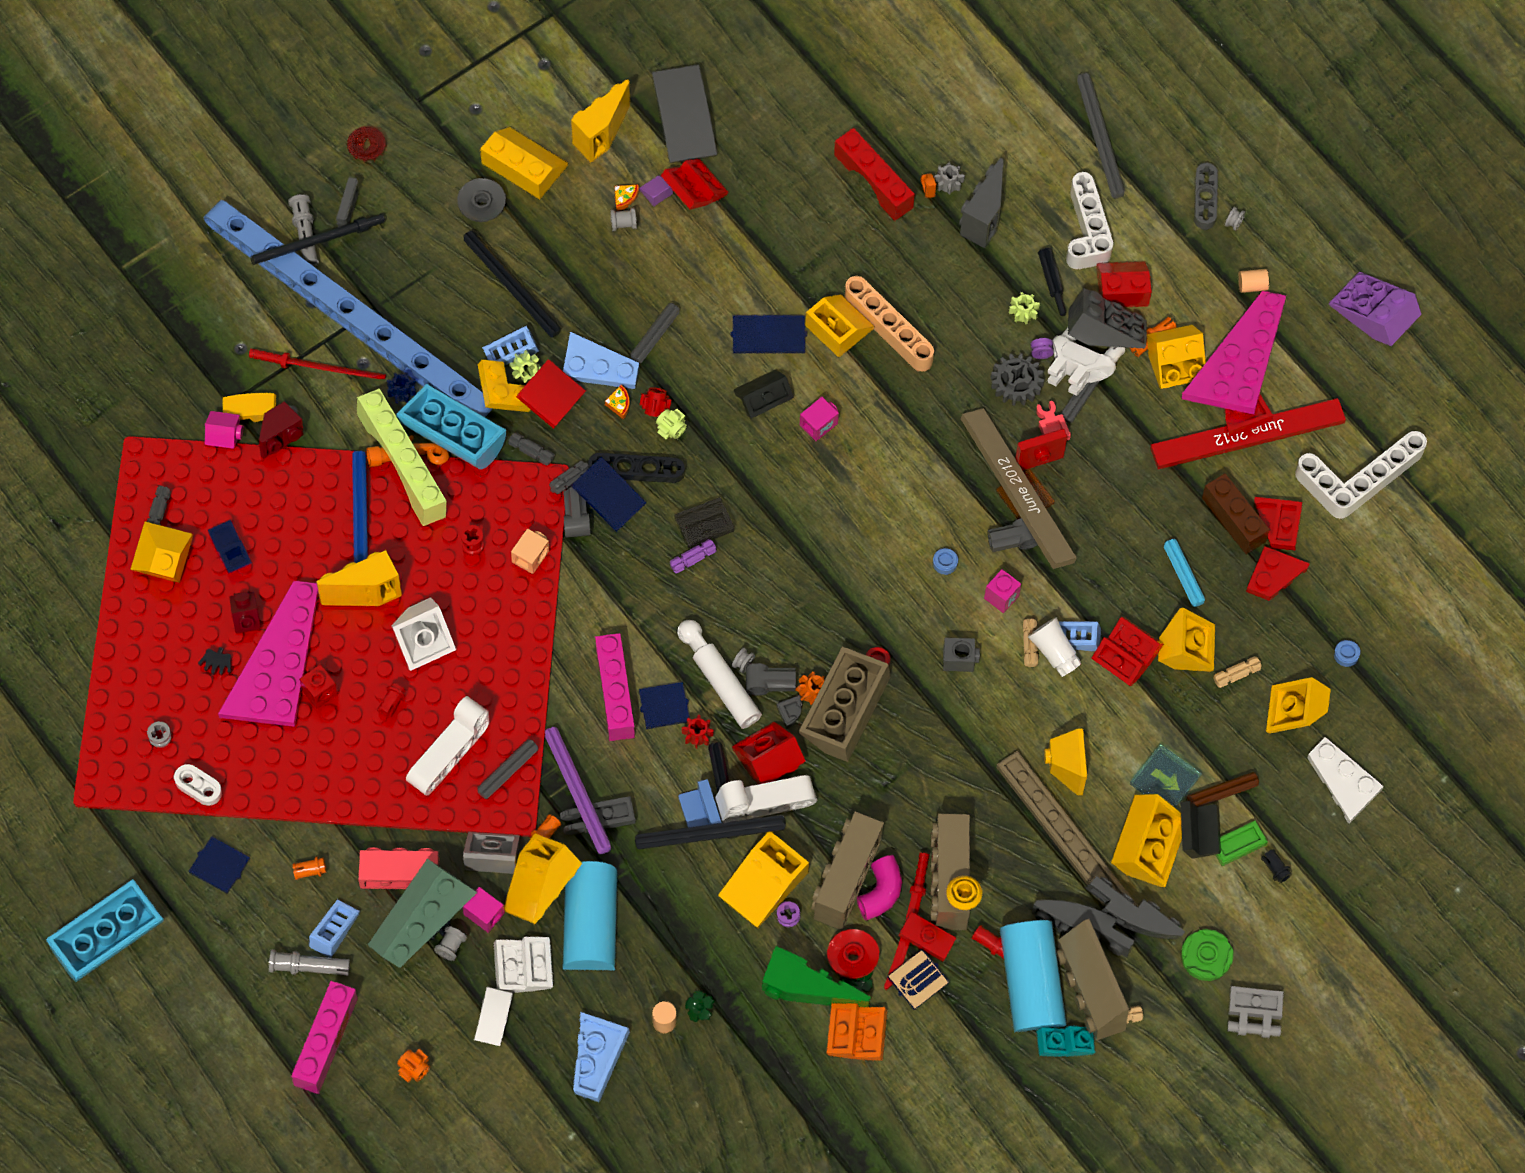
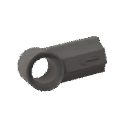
[564,487,590,538]
[987,518,1038,552]
[746,663,796,696]

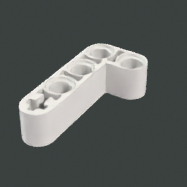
[1066,172,1113,269]
[406,696,489,796]
[715,775,817,823]

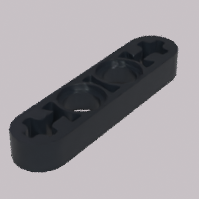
[588,453,685,483]

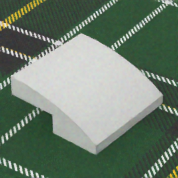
[494,937,553,993]

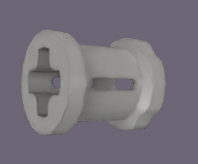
[610,207,637,231]
[434,926,467,961]

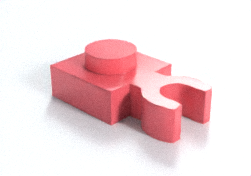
[1036,401,1071,440]

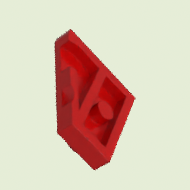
[1254,497,1303,551]
[1246,546,1310,601]

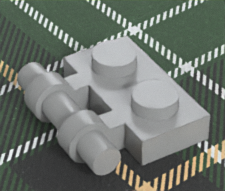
[1227,986,1283,1038]

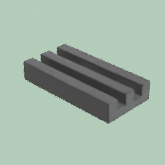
[336,177,359,227]

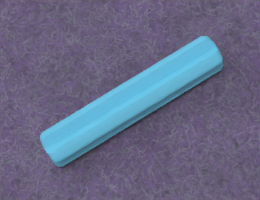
[1164,539,1205,607]

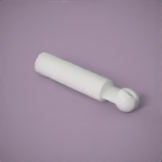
[677,620,762,729]

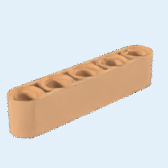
[845,276,934,372]

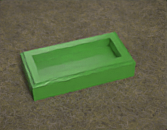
[1216,821,1268,866]

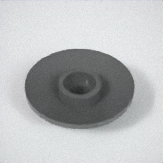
[457,178,506,222]

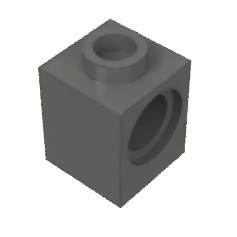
[943,638,980,672]

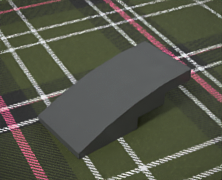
[652,65,717,164]

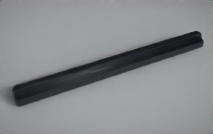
[463,230,561,338]
[635,815,786,850]

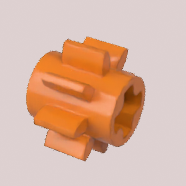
[795,672,824,705]
[397,1049,430,1083]

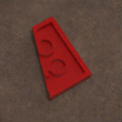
[1223,394,1273,437]

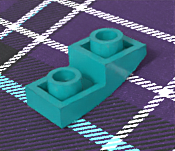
[1037,1026,1095,1056]

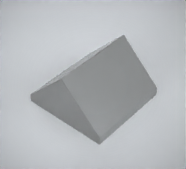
[463,832,520,874]

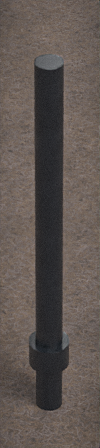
[250,214,385,265]

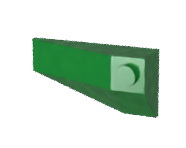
[762,946,871,1007]

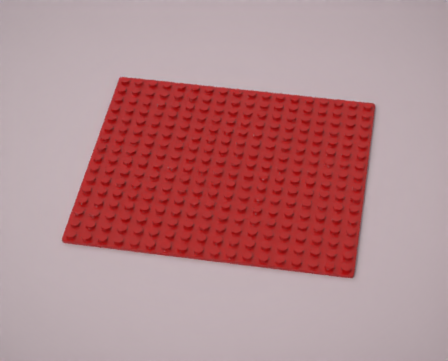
[73,436,569,837]

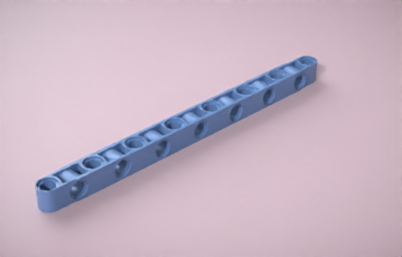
[204,200,493,417]

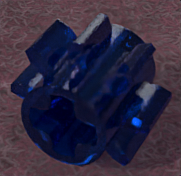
[387,372,416,404]

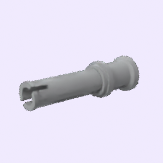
[288,195,319,266]
[269,949,350,976]

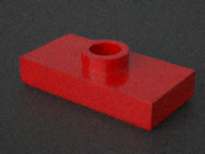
[898,912,956,962]

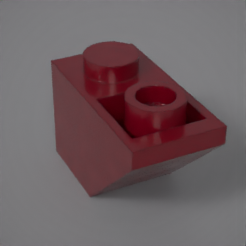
[259,402,304,459]

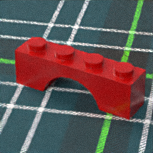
[834,128,915,221]

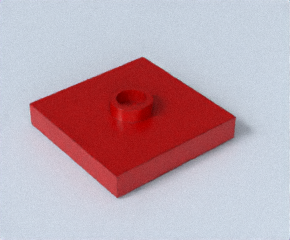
[1015,429,1067,471]

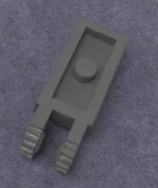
[560,797,635,835]

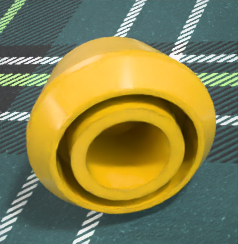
[946,876,982,910]

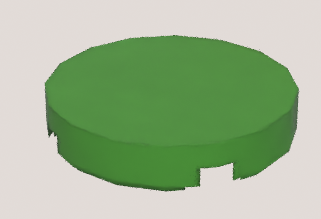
[1181,929,1234,981]

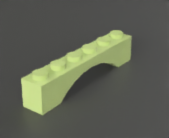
[357,389,447,526]

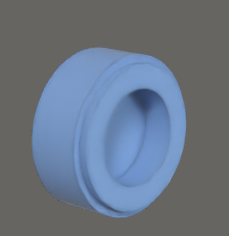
[933,548,958,575]
[1334,640,1360,667]

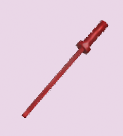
[249,348,386,379]
[884,853,929,990]

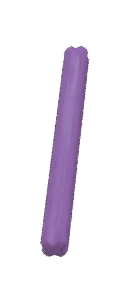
[545,727,611,854]

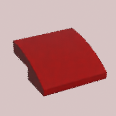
[661,159,728,209]
[516,359,586,429]
[1091,617,1164,686]

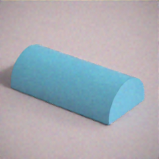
[396,384,506,470]
[563,861,617,970]
[46,879,164,982]
[1000,920,1066,1032]

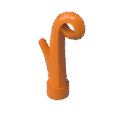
[366,435,449,467]

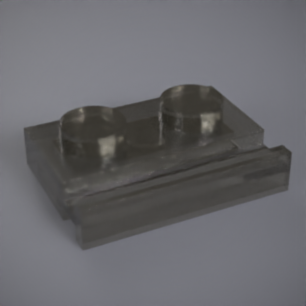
[674,497,734,549]

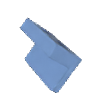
[679,779,721,827]

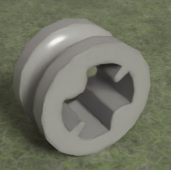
[1225,207,1246,231]
[732,648,755,673]
[147,721,172,748]

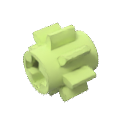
[1009,292,1040,324]
[509,350,541,383]
[656,409,687,440]

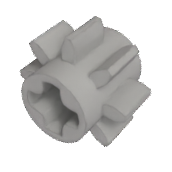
[934,163,964,195]

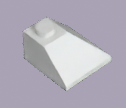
[392,597,456,671]

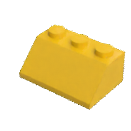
[480,127,568,199]
[1111,794,1182,887]

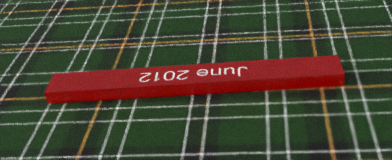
[1150,398,1346,470]

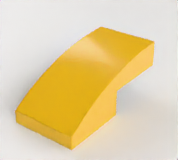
[223,393,276,422]

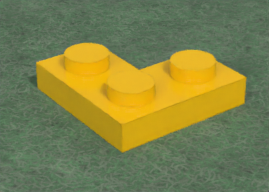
[478,360,531,412]

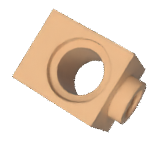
[511,529,549,574]

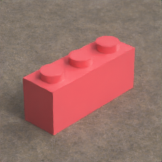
[359,847,439,889]

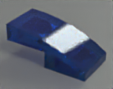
[208,520,252,574]

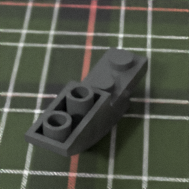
[1085,876,1185,939]
[1032,900,1134,958]

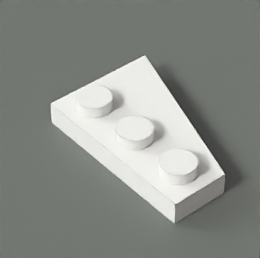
[1307,737,1383,824]

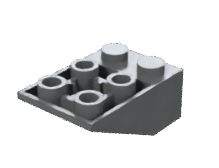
[959,158,1003,248]
[1068,288,1147,348]

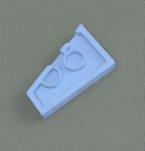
[563,332,639,389]
[573,1012,630,1102]

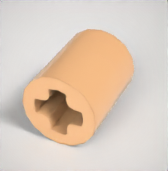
[1238,269,1269,293]
[653,1002,676,1033]

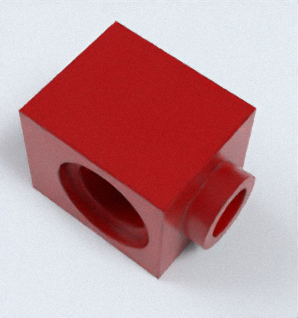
[300,665,338,709]

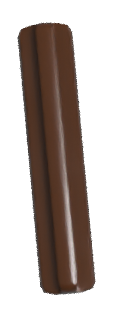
[1186,772,1259,807]

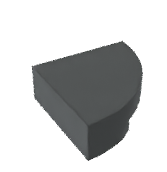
[777,695,802,729]

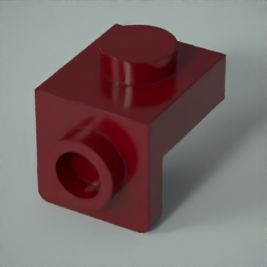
[229,592,261,633]

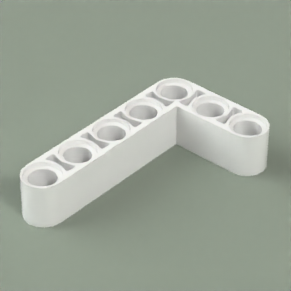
[1295,431,1427,519]

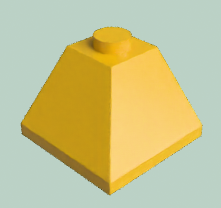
[131,522,193,583]
[1158,608,1215,672]
[1266,677,1331,734]
[1044,728,1087,795]

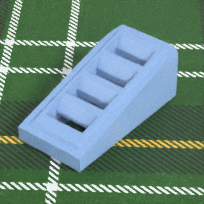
[482,326,540,365]
[1058,621,1101,651]
[309,899,360,958]

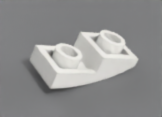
[474,987,512,1046]

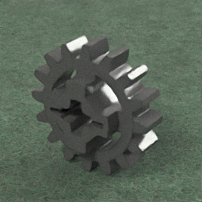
[990,353,1044,406]

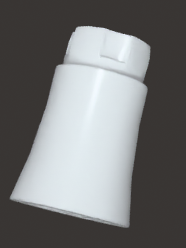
[1027,617,1082,677]

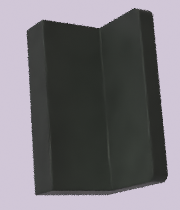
[733,370,794,419]
[1180,801,1221,859]

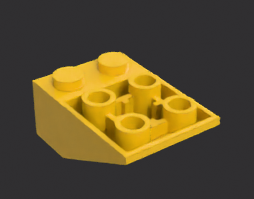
[571,80,630,163]
[316,550,402,606]
[718,832,809,929]
[504,834,582,924]

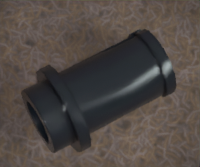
[1261,849,1292,883]

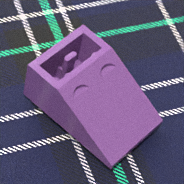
[1329,272,1421,346]

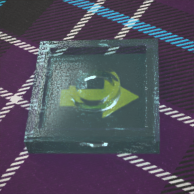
[1130,744,1202,808]

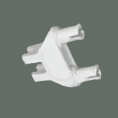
[1048,327,1125,396]

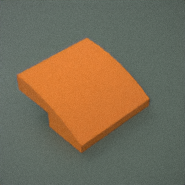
[827,1003,887,1061]

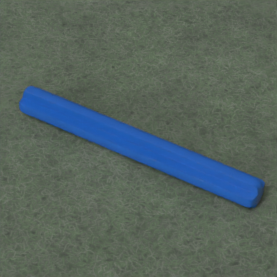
[352,451,368,563]

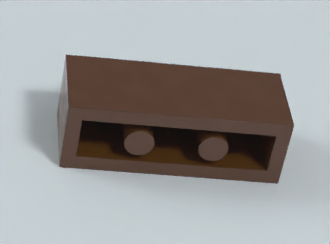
[1202,473,1270,554]

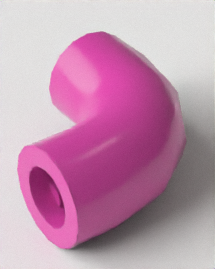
[857,855,902,921]

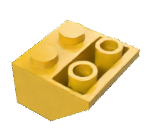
[805,294,874,358]
[1147,325,1206,389]

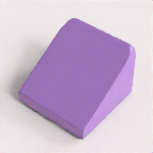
[639,176,673,207]

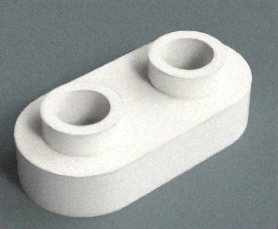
[174,764,222,806]

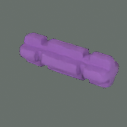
[670,539,716,573]

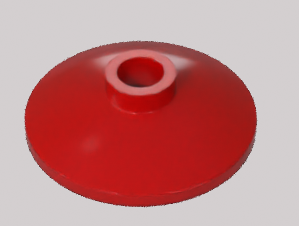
[827,929,879,979]

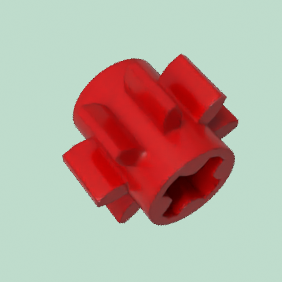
[640,387,672,417]
[682,715,714,749]

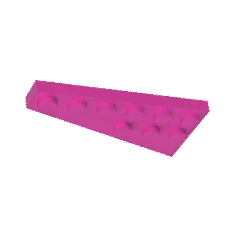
[1182,291,1286,414]
[218,581,319,727]

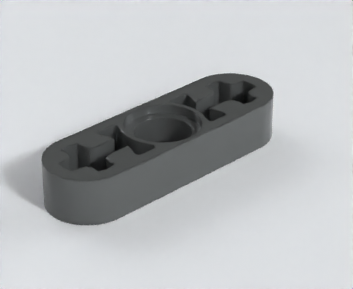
[1194,163,1218,230]

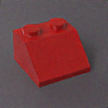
[1096,261,1152,307]
[732,722,806,784]

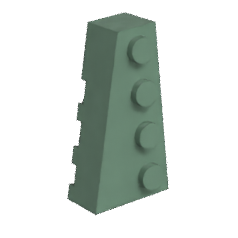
[368,858,477,968]

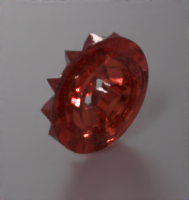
[347,127,386,163]

